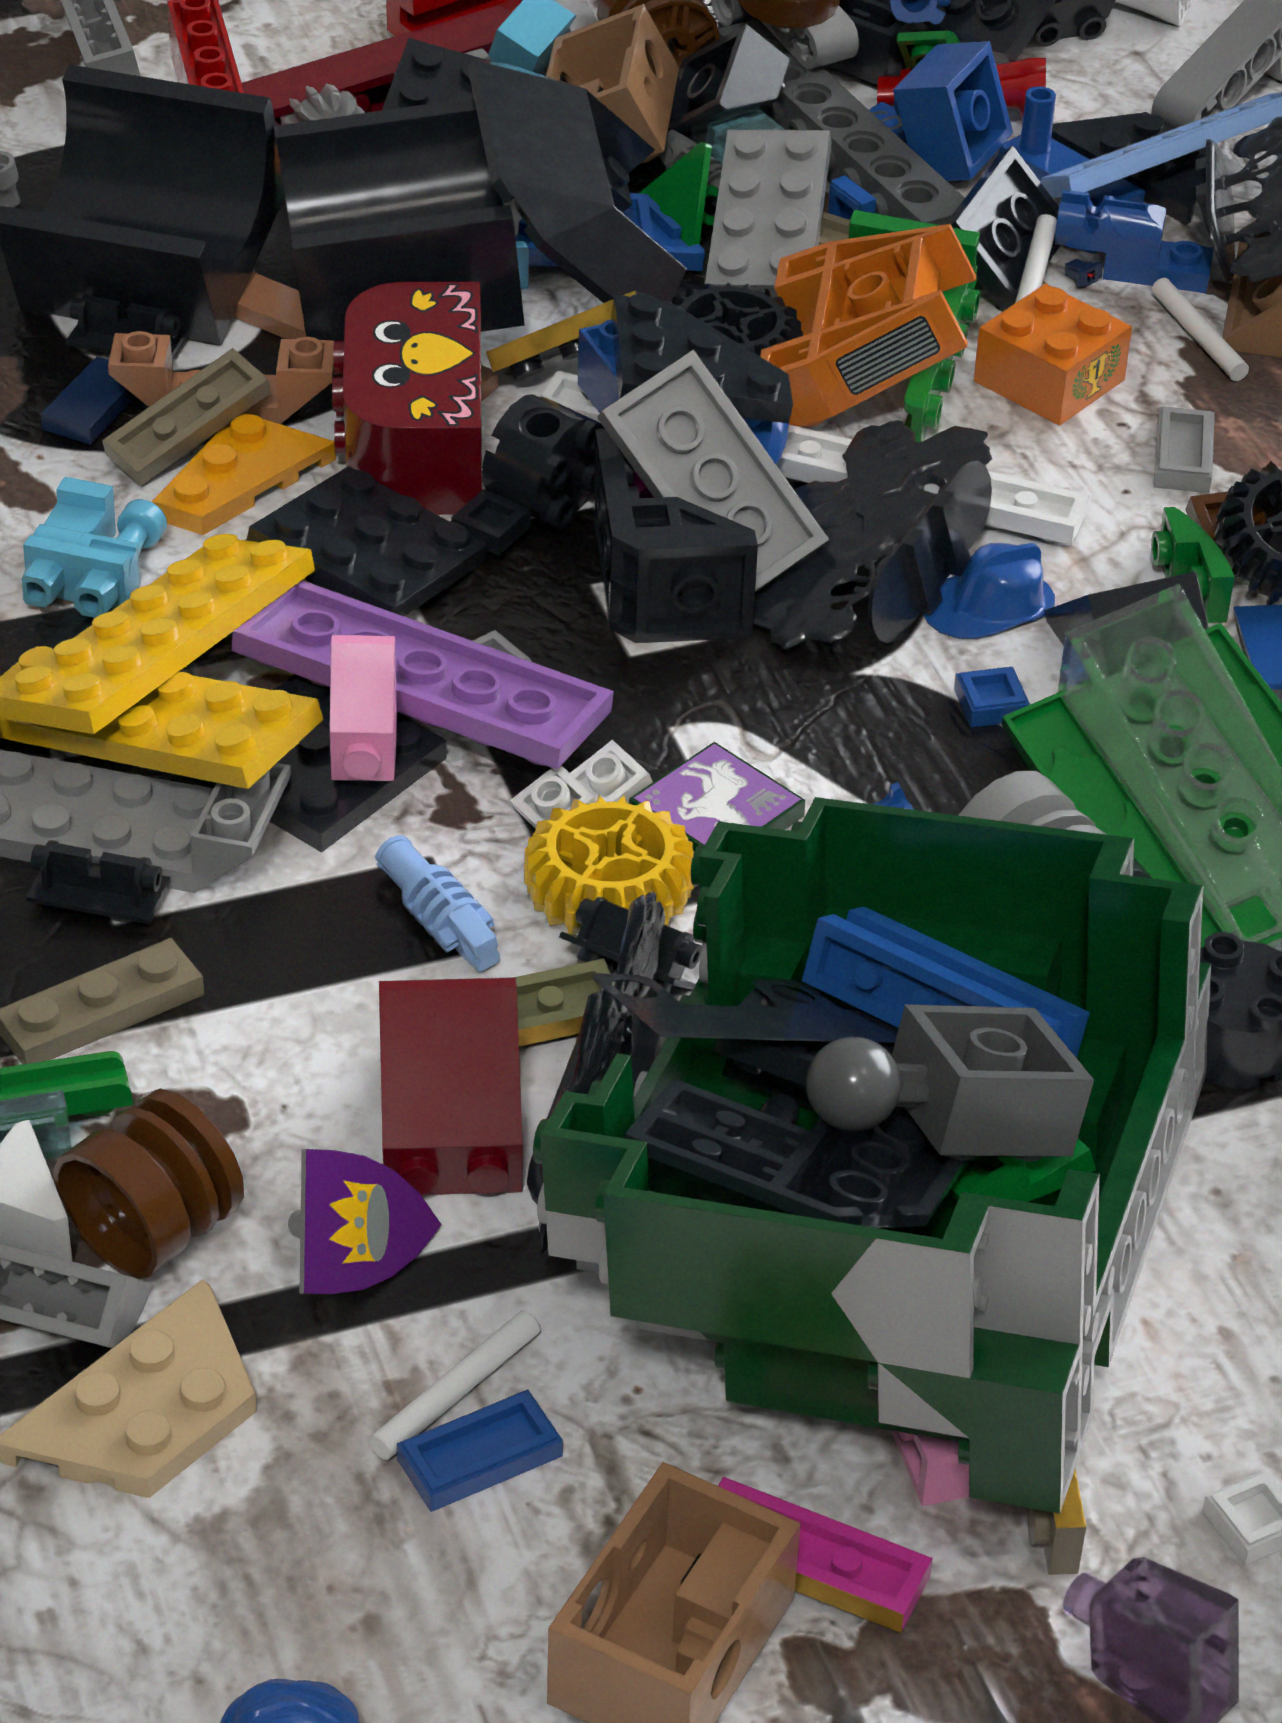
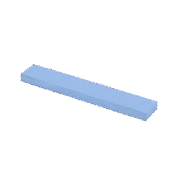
[1040,92,1282,198]

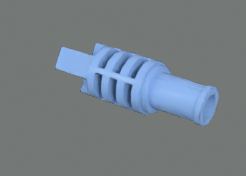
[375,835,500,972]

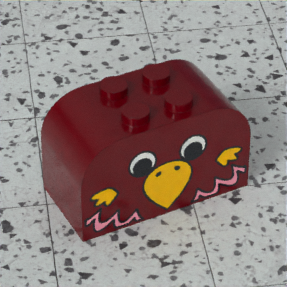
[332,282,482,515]

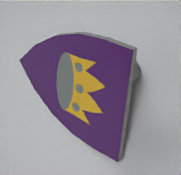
[288,1149,442,1294]

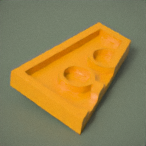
[152,413,336,535]

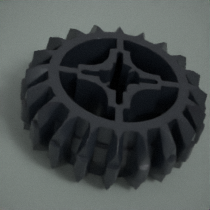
[671,282,803,356]
[1214,461,1282,605]

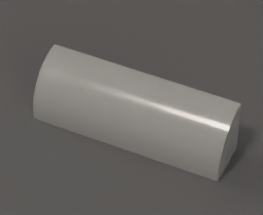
[60,0,141,76]
[0,1243,152,1348]

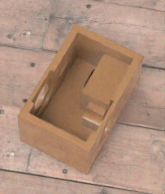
[546,4,679,164]
[547,1462,801,1723]

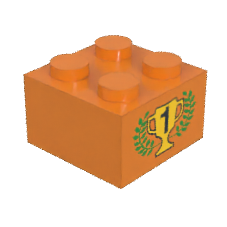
[973,283,1132,426]

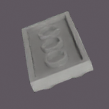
[705,130,831,297]
[597,350,829,592]

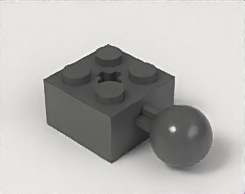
[806,1004,1094,1161]

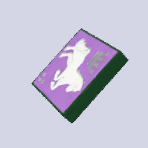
[629,741,805,851]

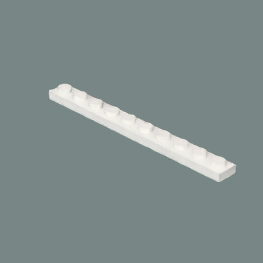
[540,370,1089,545]

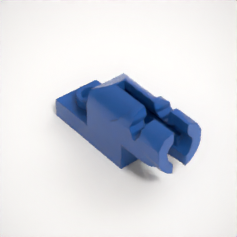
[1055,190,1214,294]

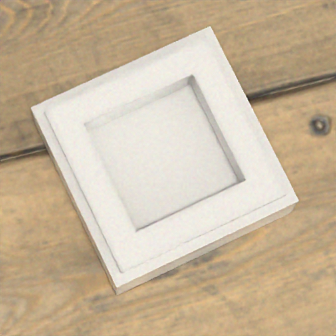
[1202,1470,1282,1566]

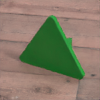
[639,142,719,246]

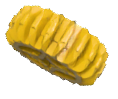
[524,794,694,935]

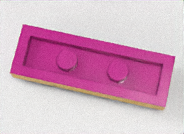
[718,1477,933,1633]

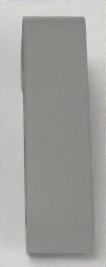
[711,0,859,69]
[1151,0,1282,128]

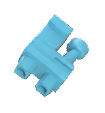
[21,477,167,618]

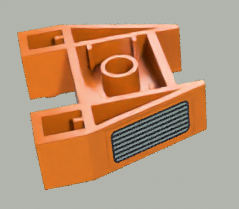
[760,224,976,428]

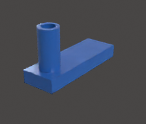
[999,86,1145,207]

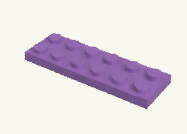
[232,581,614,769]

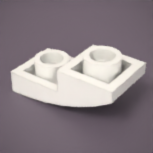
[510,740,653,828]

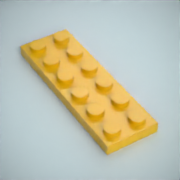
[0,534,315,734]
[0,646,323,789]

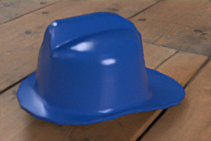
[922,543,1055,639]

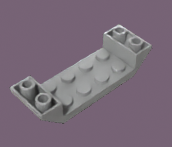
[0,750,291,893]

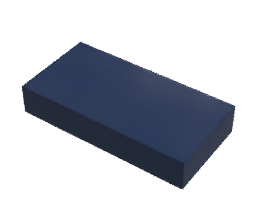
[41,356,136,444]

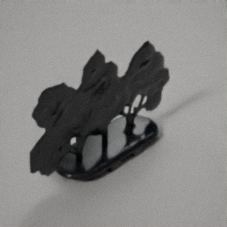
[1196,117,1282,282]
[753,420,993,650]
[526,891,665,1255]

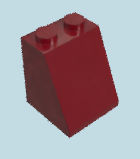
[379,977,523,1196]

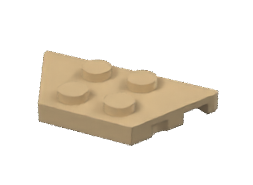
[0,1279,257,1498]

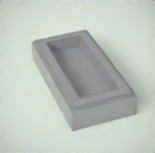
[1154,406,1215,493]

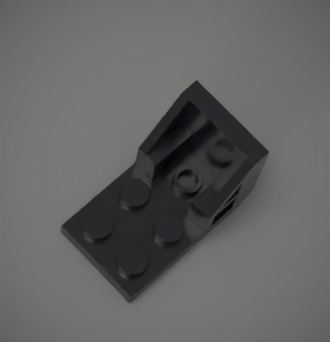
[593,429,758,643]

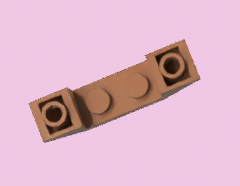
[108,331,334,424]

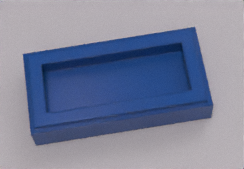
[397,1389,563,1512]

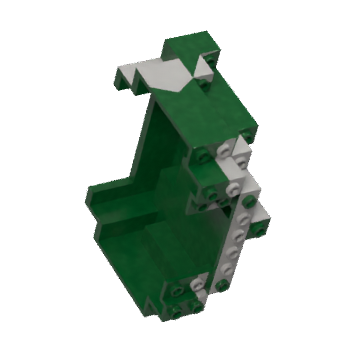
[533,797,1211,1514]

